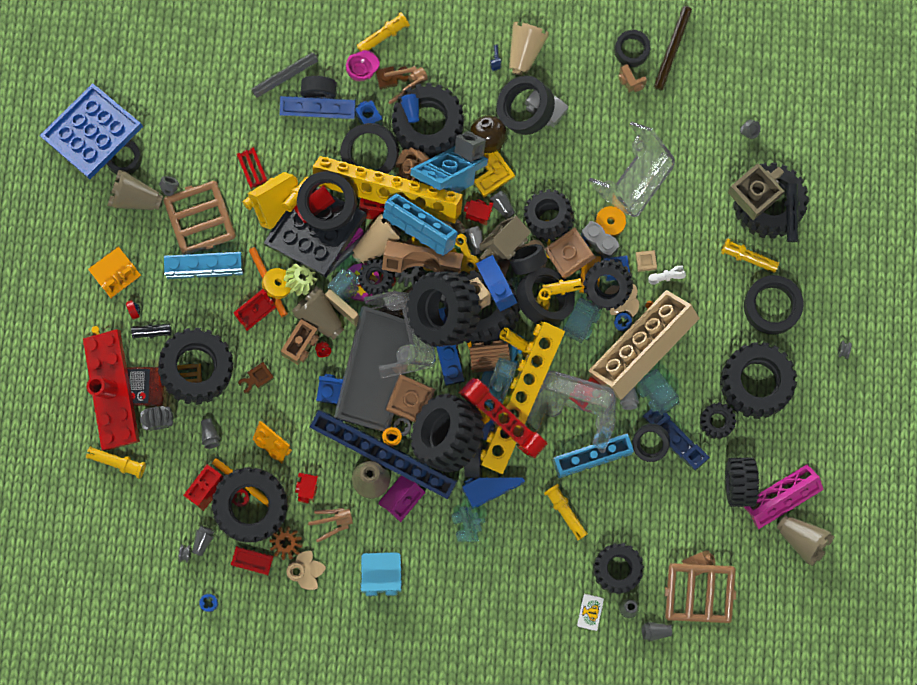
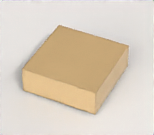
[635,250,657,272]

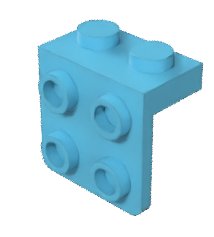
[361,553,401,596]

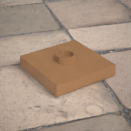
[544,227,596,280]
[385,374,436,423]

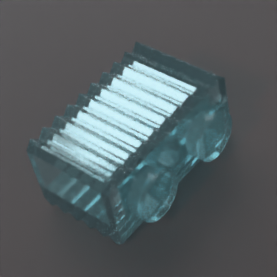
[327,268,359,302]
[563,297,602,343]
[486,358,517,404]
[637,368,680,415]

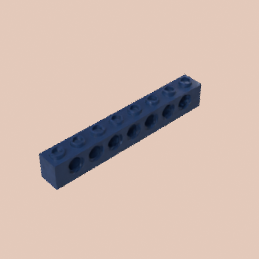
[309,410,458,499]

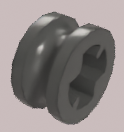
[838,340,852,359]
[394,418,411,436]
[178,544,192,563]

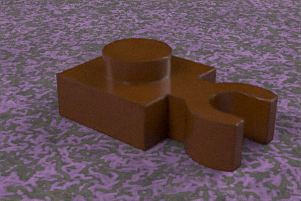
[376,66,409,90]
[238,362,274,394]

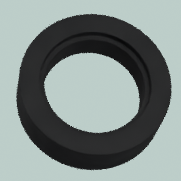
[496,76,555,135]
[340,123,399,174]
[297,172,357,231]
[516,267,575,326]
[744,275,804,335]

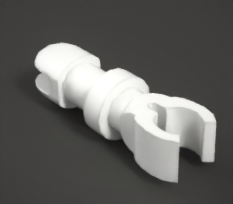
[648,265,686,285]

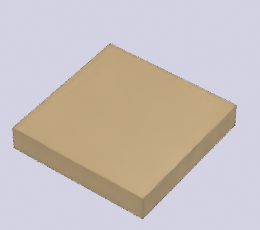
[325,289,359,327]

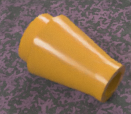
[382,427,402,446]

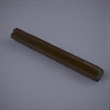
[654,6,692,91]

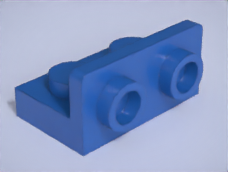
[316,374,344,405]

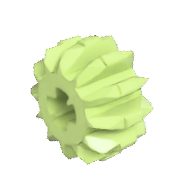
[283,264,317,296]

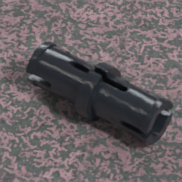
[131,323,171,339]

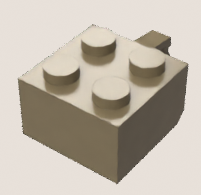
[727,163,785,220]
[479,216,531,262]

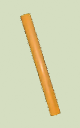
[212,458,269,507]

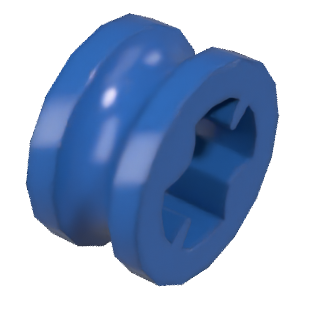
[614,313,632,331]
[199,594,218,612]

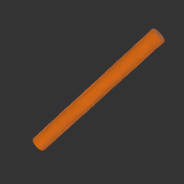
[249,247,288,317]

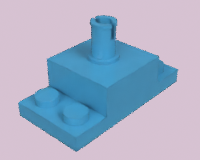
[410,147,488,193]

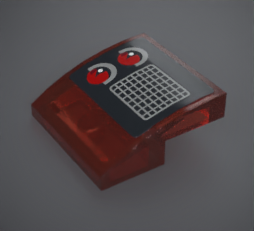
[127,367,164,407]

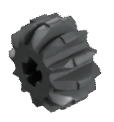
[394,266,425,287]
[140,406,174,431]

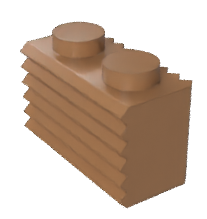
[469,340,511,373]

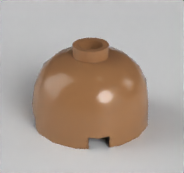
[396,148,430,184]

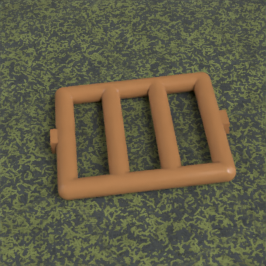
[163,181,236,255]
[664,563,736,623]

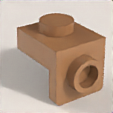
[618,64,647,92]
[682,550,716,576]

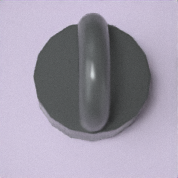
[740,119,761,139]
[159,176,179,196]

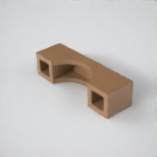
[382,241,463,273]

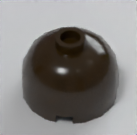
[470,115,508,153]

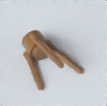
[384,66,428,104]
[308,508,353,542]

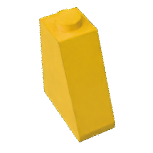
[248,172,298,230]

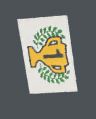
[577,594,604,631]

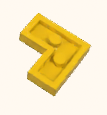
[474,151,515,198]

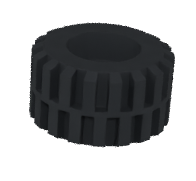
[524,189,574,242]
[583,259,633,310]
[725,457,759,507]
[593,543,644,594]

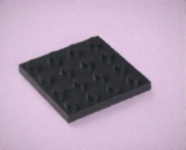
[264,187,367,278]

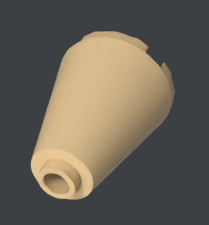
[509,22,549,76]
[352,213,405,264]

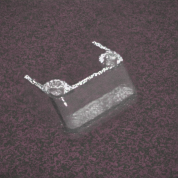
[588,122,675,217]
[364,291,436,378]
[526,371,616,453]

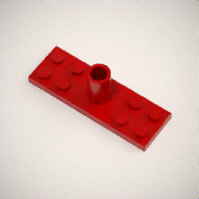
[83,329,140,451]

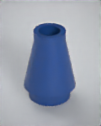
[400,94,420,123]

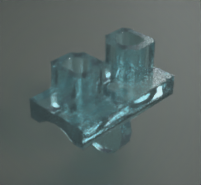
[452,506,486,543]

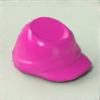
[346,51,380,82]

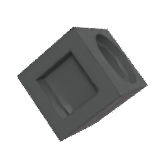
[454,131,486,162]

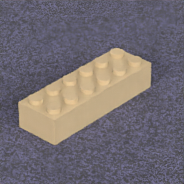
[588,290,700,400]

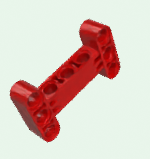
[459,378,548,459]

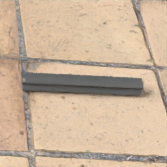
[251,52,318,98]

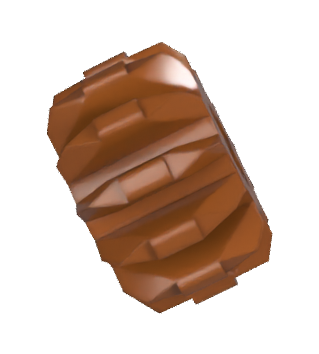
[269,527,303,560]

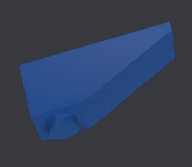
[476,255,517,312]
[462,477,525,510]

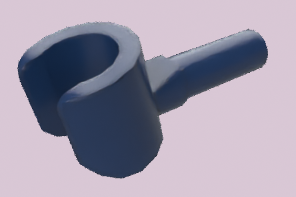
[490,45,501,71]

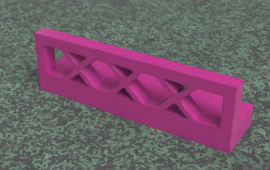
[743,464,824,529]

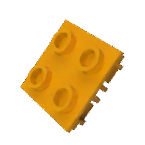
[88,246,141,298]
[252,421,292,464]

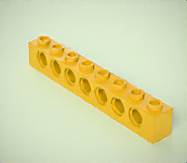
[313,156,463,223]
[480,322,565,474]

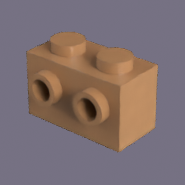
[281,319,319,365]

